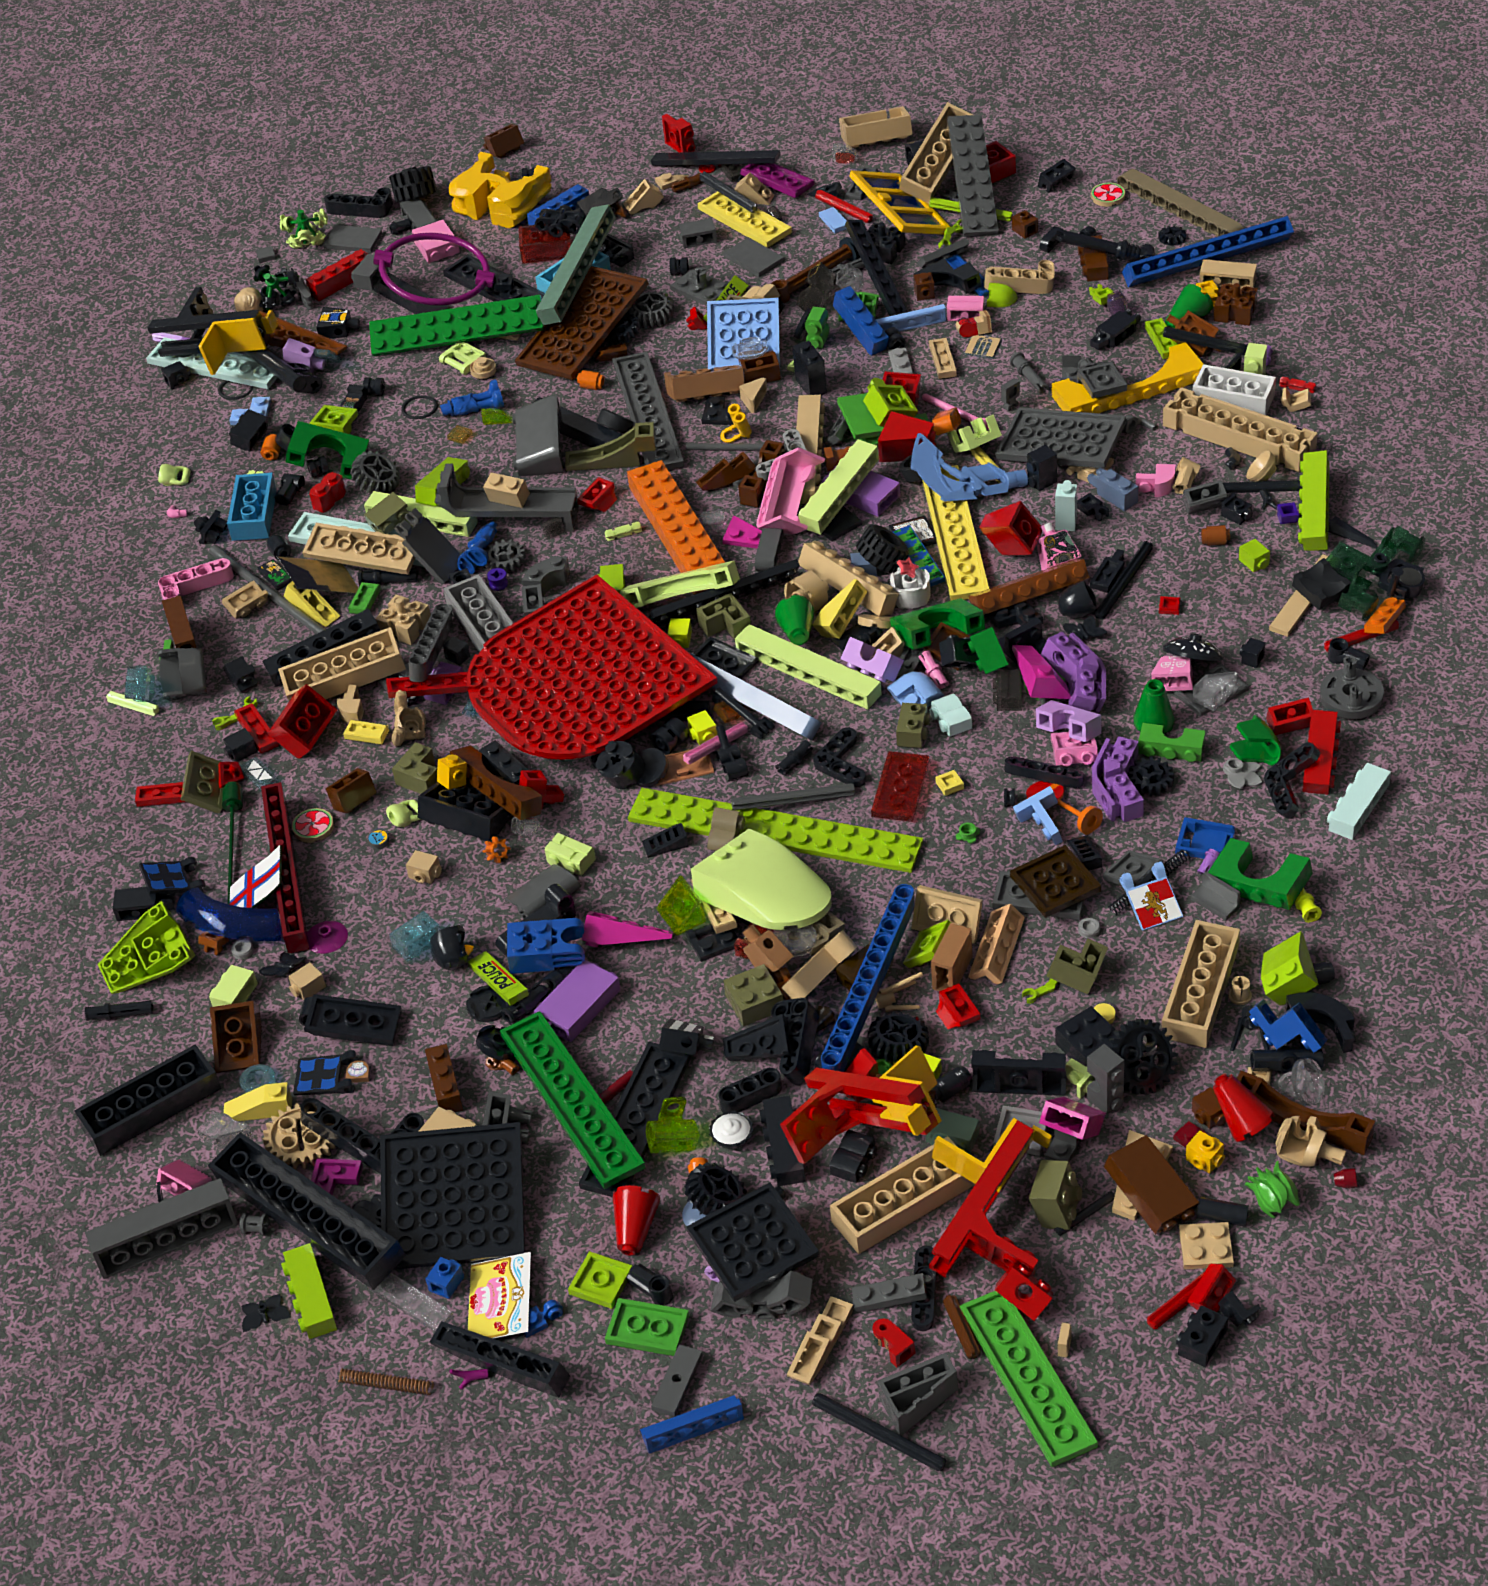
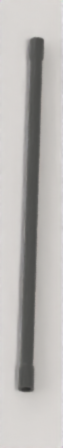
[209,545,388,690]

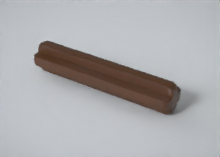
[943,1295,981,1359]

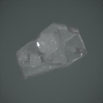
[1193,671,1239,711]
[197,1111,254,1151]

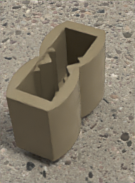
[707,807,745,851]

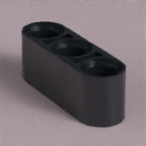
[718,1067,782,1113]

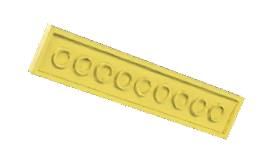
[922,465,989,601]

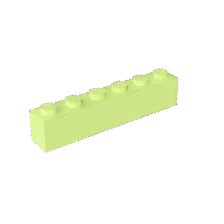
[798,440,879,535]
[364,491,478,537]

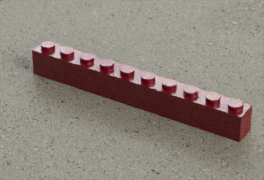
[261,782,309,954]

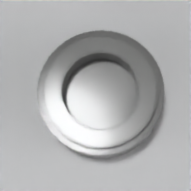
[1078,918,1100,938]
[231,939,254,959]

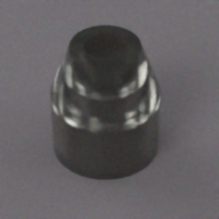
[766,206,783,221]

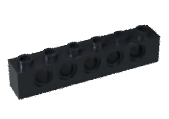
[262,608,380,687]

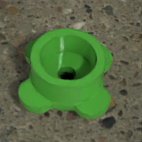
[956,823,980,844]

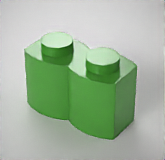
[805,306,830,348]

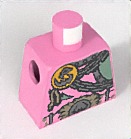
[1036,522,1081,570]

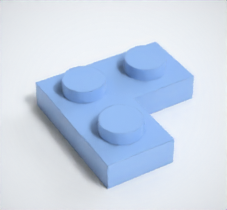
[230,397,271,425]

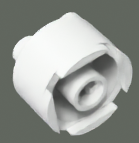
[890,565,931,609]

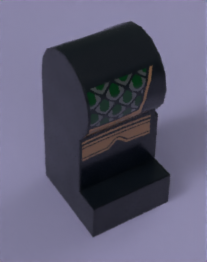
[340,384,367,413]

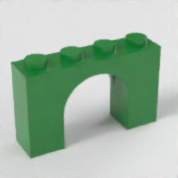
[285,421,369,480]
[890,598,985,650]
[1208,838,1313,910]

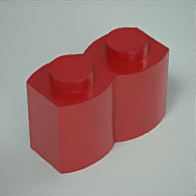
[309,472,346,513]

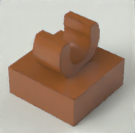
[198,928,229,956]

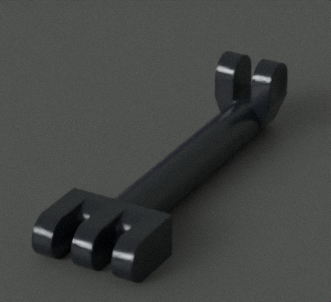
[712,687,775,739]

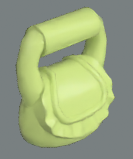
[158,464,191,486]
[386,800,421,827]

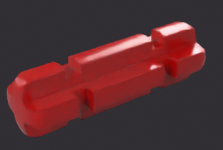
[1279,376,1316,393]

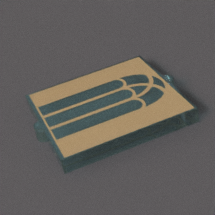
[964,335,1001,359]

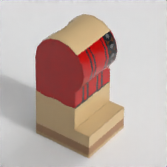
[956,310,992,337]

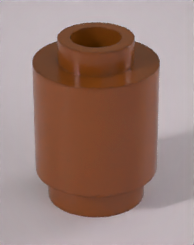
[1201,525,1230,546]

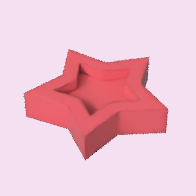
[897,557,919,578]

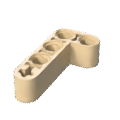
[984,260,1055,294]
[782,930,858,999]

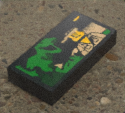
[257,559,292,591]

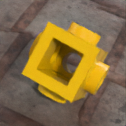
[1186,1131,1225,1174]

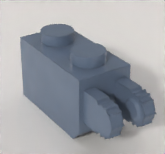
[1087,468,1138,511]

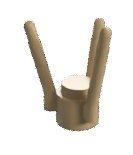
[875,972,923,1012]

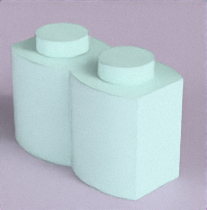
[930,693,972,737]

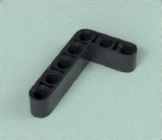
[300,1098,424,1174]

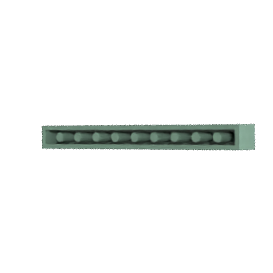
[536,204,616,325]

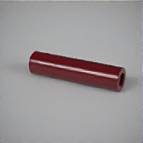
[598,1070,633,1104]

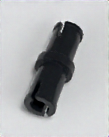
[775,740,813,776]

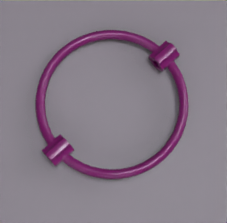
[373,233,496,306]

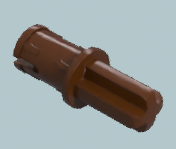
[671,173,704,192]

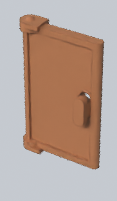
[656,749,714,786]

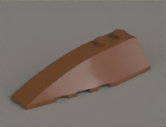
[260,311,347,355]

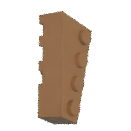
[664,365,744,402]

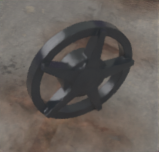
[794,307,812,339]

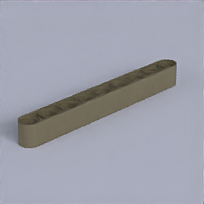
[1117,169,1243,237]

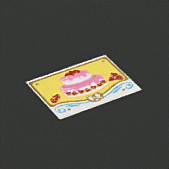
[468,1252,531,1339]

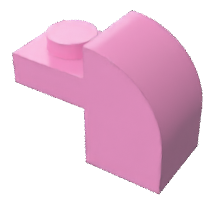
[1136,464,1176,497]

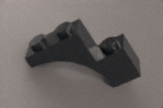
[913,259,982,294]

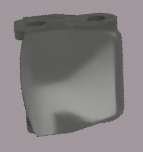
[157,648,207,700]

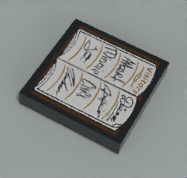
[889,515,937,547]

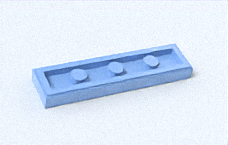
[876,304,946,332]

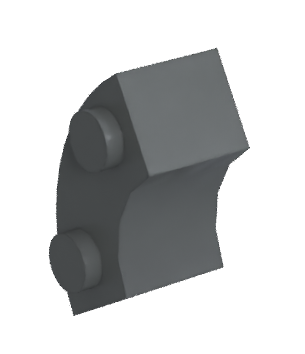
[522,556,570,597]

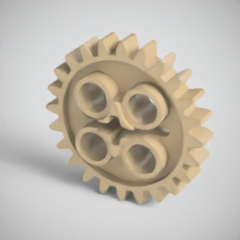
[262,1103,335,1170]

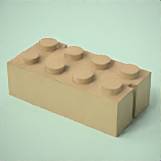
[839,106,912,148]

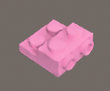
[1051,732,1098,767]

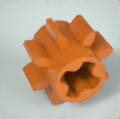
[482,837,510,863]

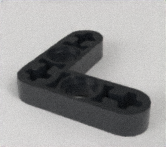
[813,727,866,788]
[1264,742,1320,819]

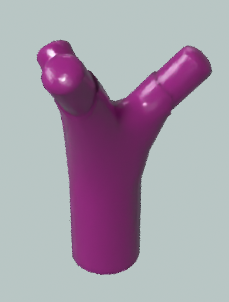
[449,1369,488,1390]

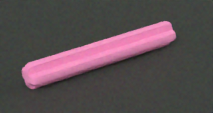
[683,722,748,765]

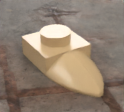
[655,173,688,190]

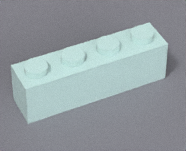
[1327,763,1391,840]

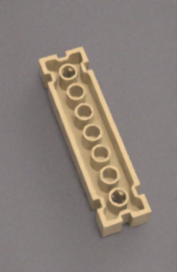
[1163,387,1318,472]

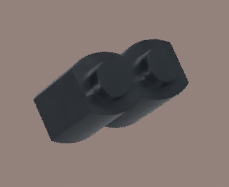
[829,1129,877,1183]

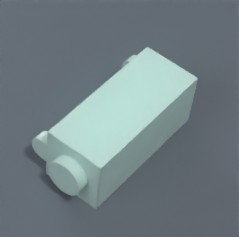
[1055,480,1077,531]

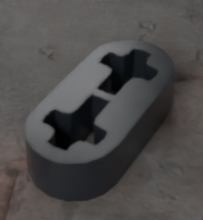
[1039,226,1064,253]

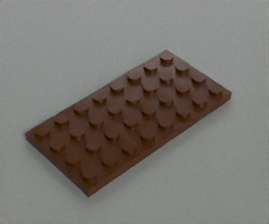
[515,266,649,380]

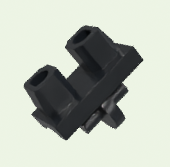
[194,510,227,544]

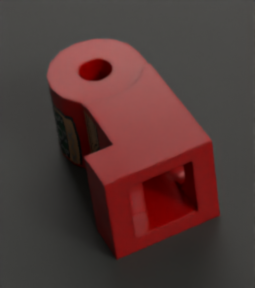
[872,1318,916,1368]

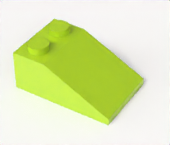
[1261,931,1319,1006]

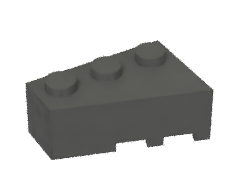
[877,1353,959,1436]

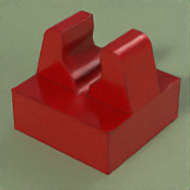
[686,307,707,330]

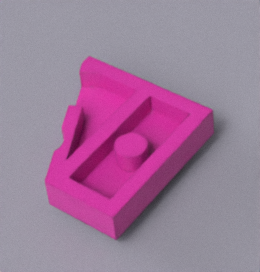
[722,516,762,549]

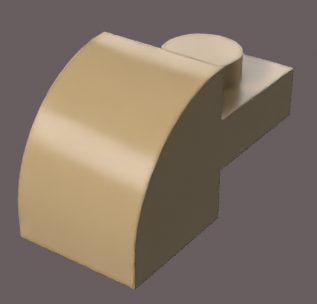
[337,685,364,724]

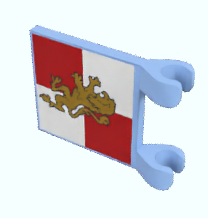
[1119,862,1183,931]

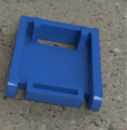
[1175,817,1236,859]

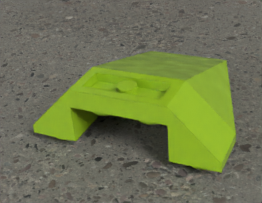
[98,901,195,994]

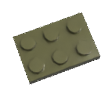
[180,750,223,813]

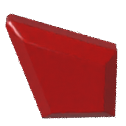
[218,762,244,788]

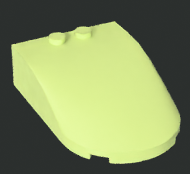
[691,829,832,930]

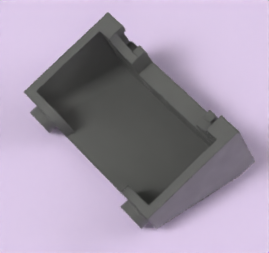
[512,395,563,476]

